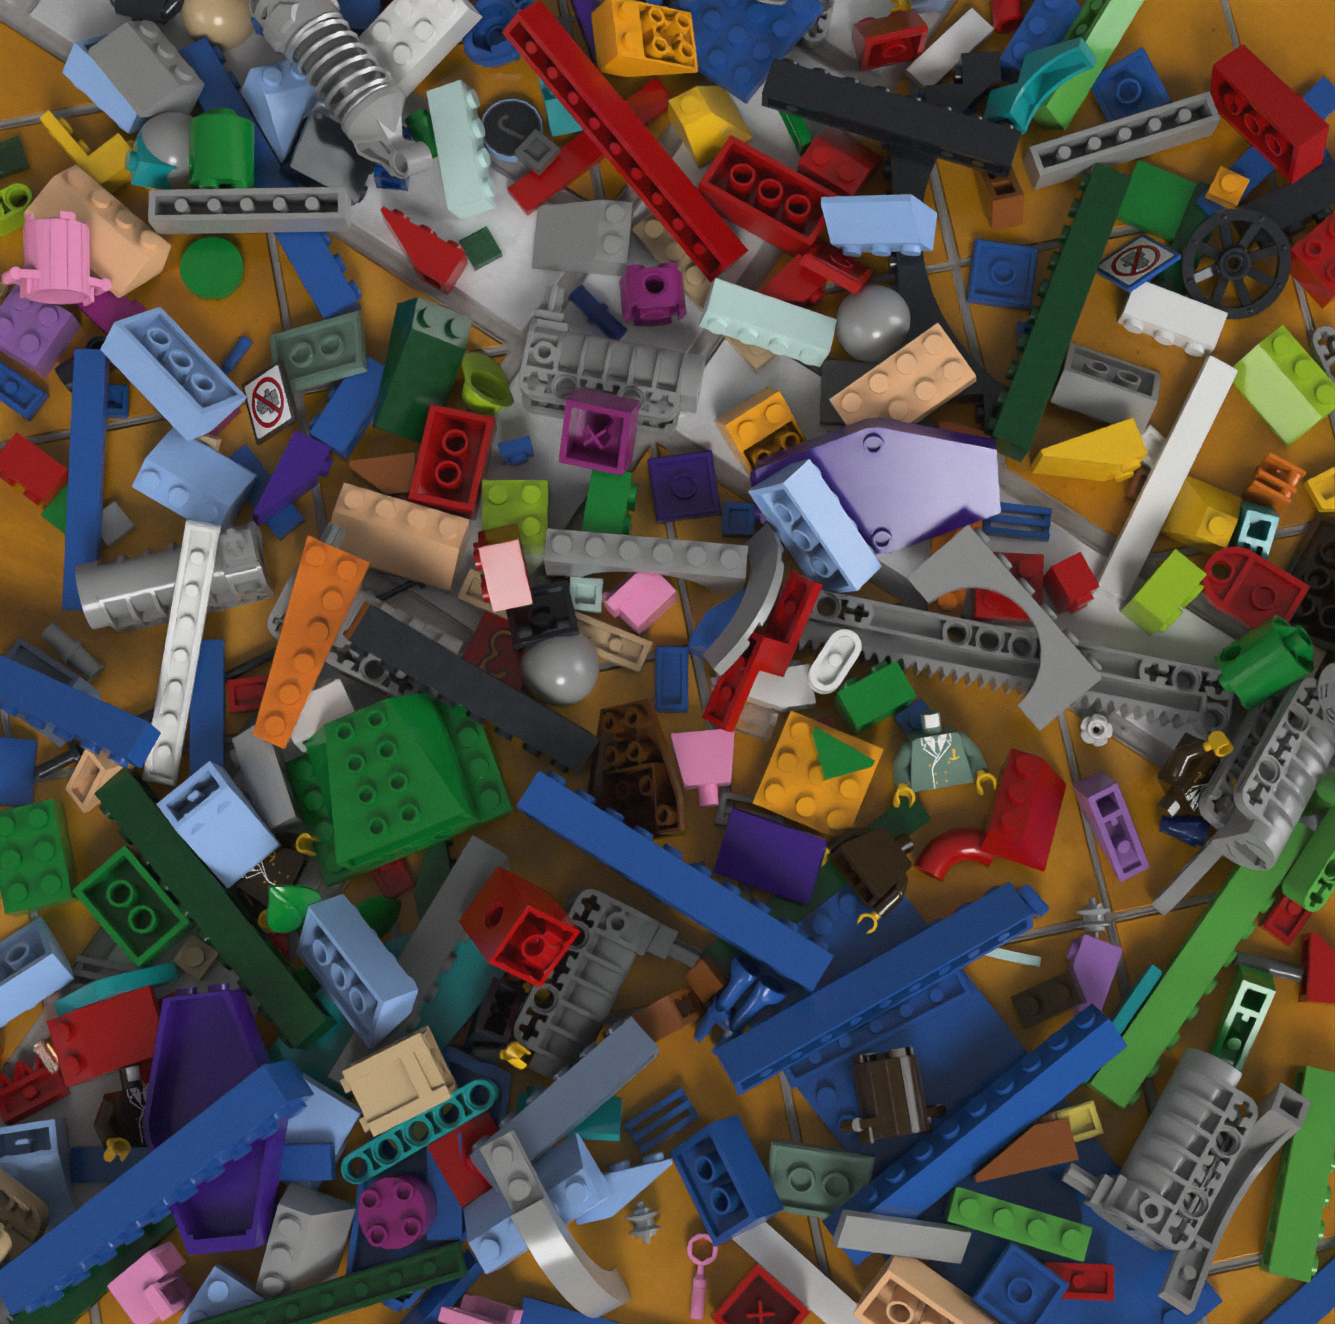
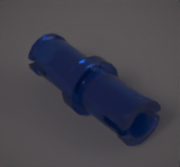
[568,285,628,340]

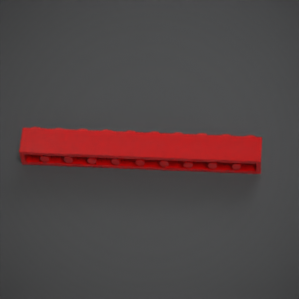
[502,0,749,283]

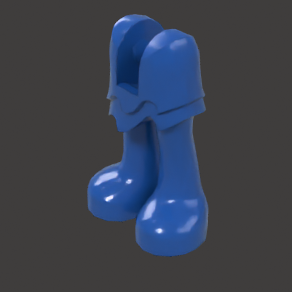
[693,954,787,1056]

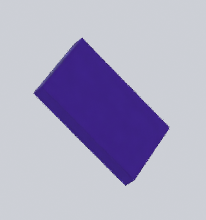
[713,808,829,905]

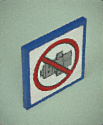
[1096,234,1181,293]

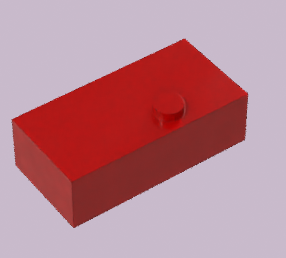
[1209,44,1330,184]
[698,135,840,257]

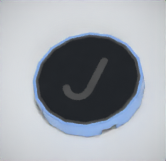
[482,99,544,162]

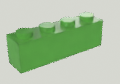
[942,1186,1092,1262]

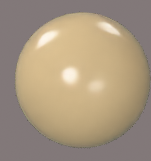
[181,0,254,51]

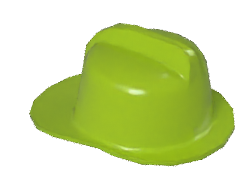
[461,352,514,417]

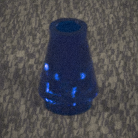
[1158,814,1210,848]

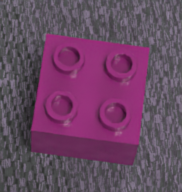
[558,387,640,476]

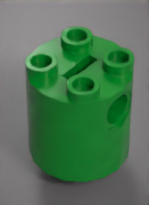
[189,107,255,189]
[1213,615,1314,711]

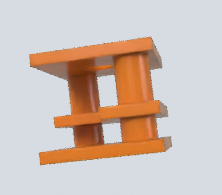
[1241,452,1307,514]

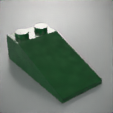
[372,297,472,444]

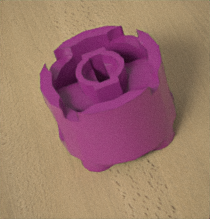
[619,262,687,326]
[358,1173,437,1249]

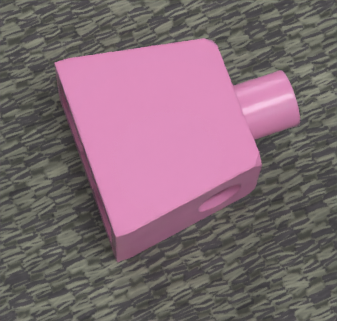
[671,729,735,807]

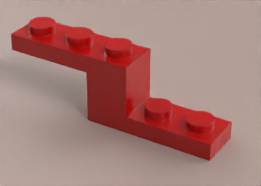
[701,571,823,733]

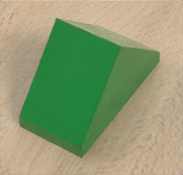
[810,727,875,781]

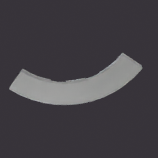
[702,523,784,676]

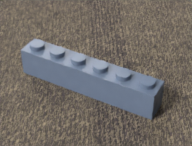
[469,1017,659,1194]

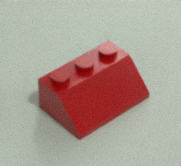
[408,404,497,521]
[979,748,1066,872]

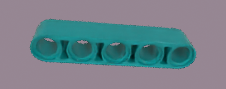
[341,1078,499,1184]

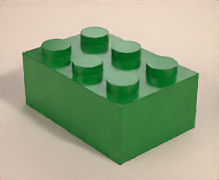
[0,799,80,917]
[72,845,197,969]

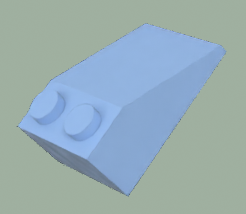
[241,60,331,164]
[280,1073,362,1192]

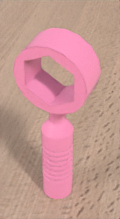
[687,1233,718,1319]

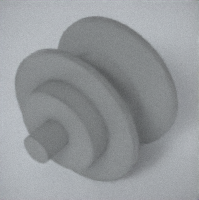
[1076,898,1111,939]
[625,1201,662,1244]

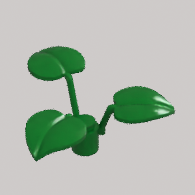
[266,884,401,993]

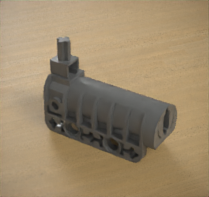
[510,889,701,1080]

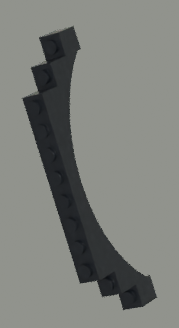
[881,51,1007,431]

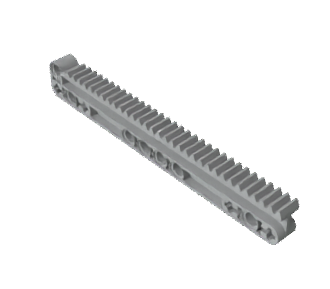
[778,590,1234,737]

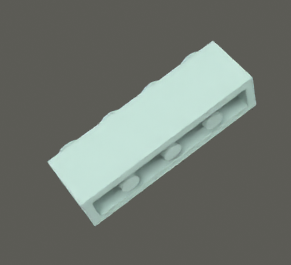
[426,80,496,219]
[699,278,837,367]

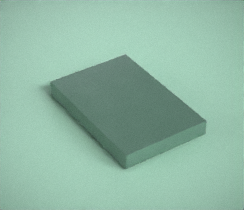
[270,310,368,394]
[767,1139,875,1219]

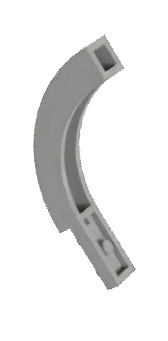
[1157,1083,1311,1315]
[479,1130,633,1319]

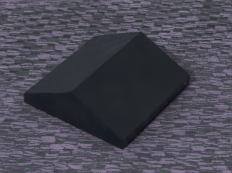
[506,580,580,649]

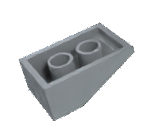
[532,199,633,276]

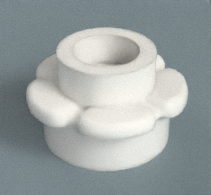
[1080,714,1113,747]

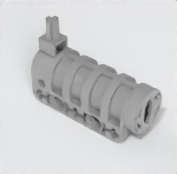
[267,523,464,699]

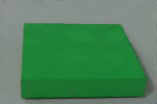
[1116,160,1197,243]

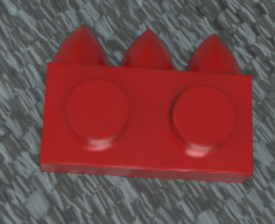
[0,1050,71,1126]

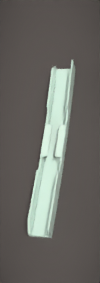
[984,948,1041,967]

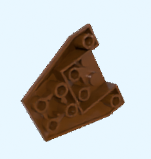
[587,699,686,841]

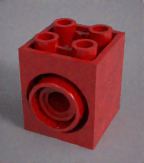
[459,866,580,988]

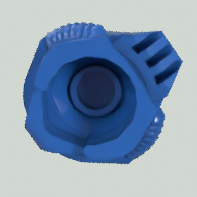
[463,0,533,68]

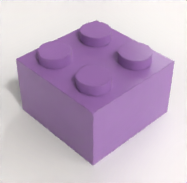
[0,285,82,379]

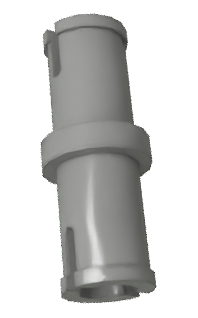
[41,622,105,682]

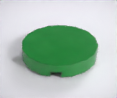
[179,236,245,300]

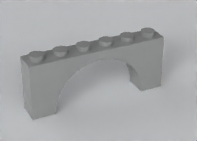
[906,525,1102,731]
[543,528,748,595]

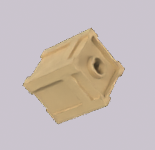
[340,1025,459,1137]

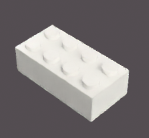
[358,0,482,98]

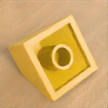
[668,86,754,169]
[1159,475,1242,555]

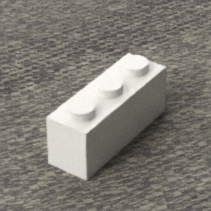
[1117,282,1228,357]

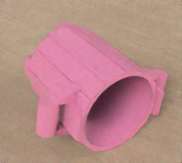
[1,211,112,306]

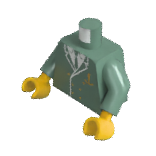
[892,710,997,808]

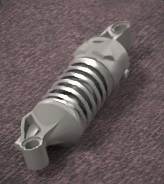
[248,0,433,179]

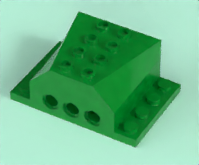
[285,692,515,887]

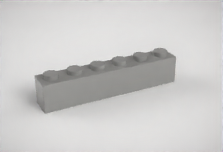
[1023,91,1221,191]
[148,187,351,234]

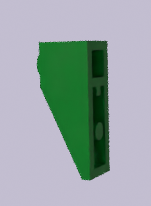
[1208,963,1276,1072]

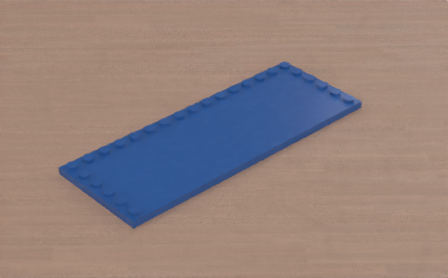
[722,884,1223,1324]

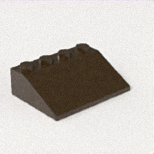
[1285,512,1335,664]

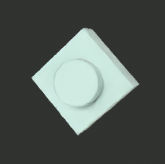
[569,577,604,614]

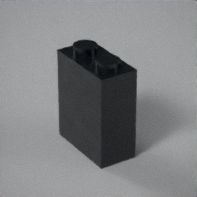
[279,109,378,206]

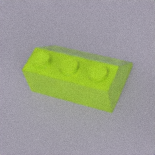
[1232,325,1335,448]

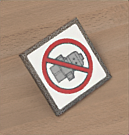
[241,359,299,445]

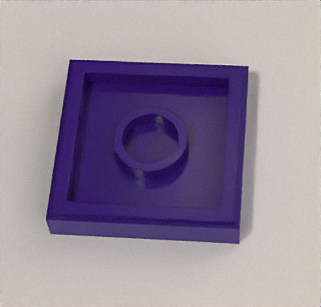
[647,450,721,524]

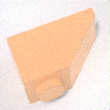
[65,750,134,813]

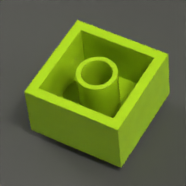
[482,480,550,553]
[1120,549,1207,637]

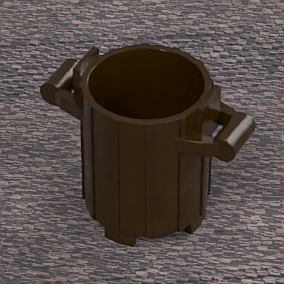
[840,1046,947,1145]

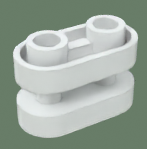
[807,629,862,695]

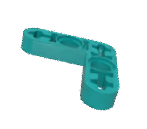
[53,962,180,1017]

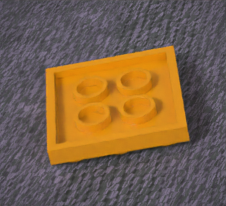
[752,711,884,837]

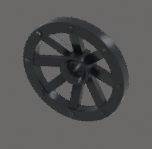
[1179,208,1291,319]

